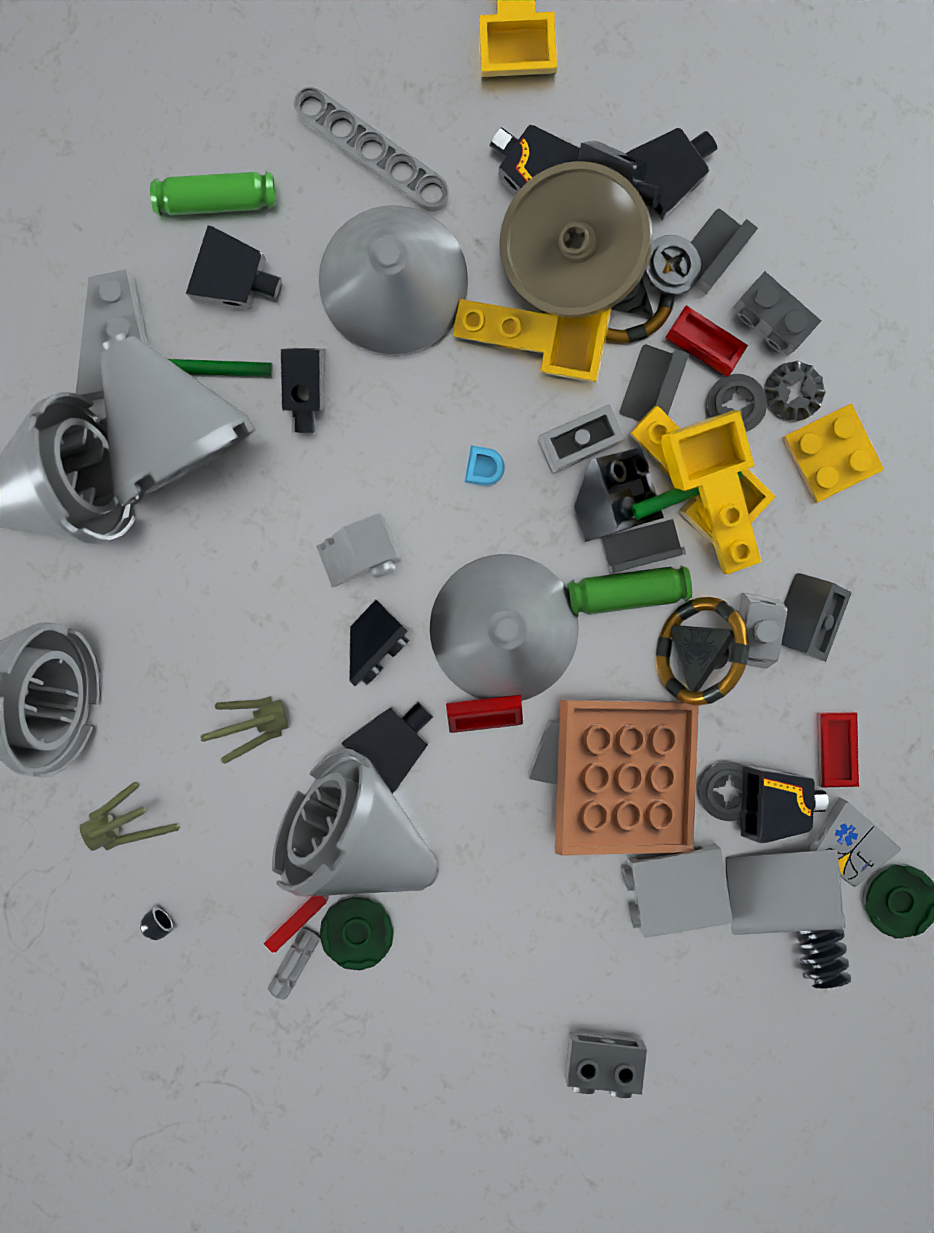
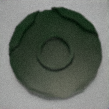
[863,864,934,939]
[319,894,394,971]

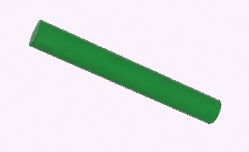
[167,359,272,377]
[632,471,742,520]

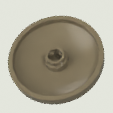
[500,161,653,318]

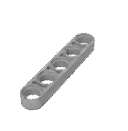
[294,87,449,211]

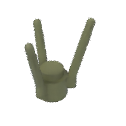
[200,696,289,764]
[79,782,179,851]

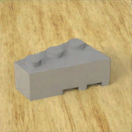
[76,269,149,401]
[316,513,401,587]

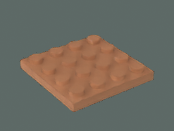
[555,700,699,855]

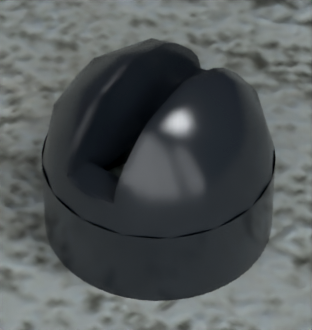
[140,907,174,941]

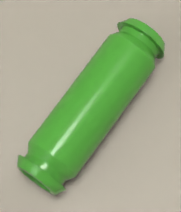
[150,171,276,216]
[567,565,693,616]

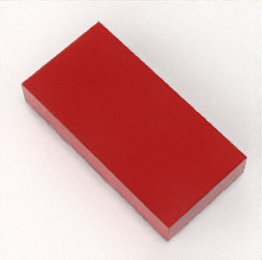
[666,305,748,377]
[446,695,523,733]
[818,712,859,788]
[263,895,329,953]

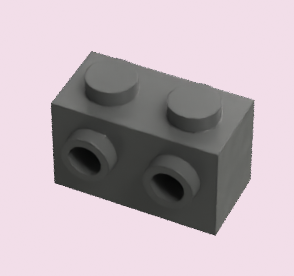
[733,271,821,356]
[565,1032,647,1098]

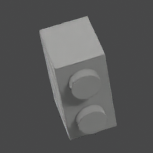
[538,404,625,473]

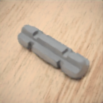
[268,929,319,1000]

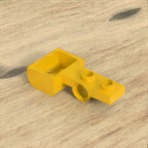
[479,0,557,77]
[453,299,612,383]
[629,405,776,546]
[661,410,762,575]

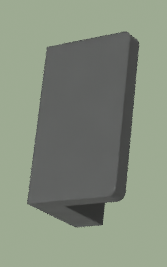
[673,209,758,294]
[619,344,689,422]
[600,519,686,574]
[781,573,852,662]

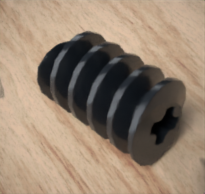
[796,929,851,989]

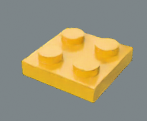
[782,403,884,503]

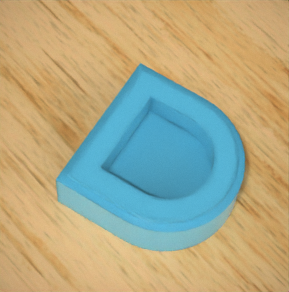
[464,445,505,486]

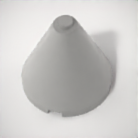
[319,205,468,357]
[100,333,256,506]
[0,392,139,544]
[430,554,579,701]
[0,622,100,778]
[272,748,439,896]

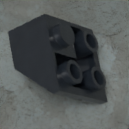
[574,447,664,542]
[349,599,410,686]

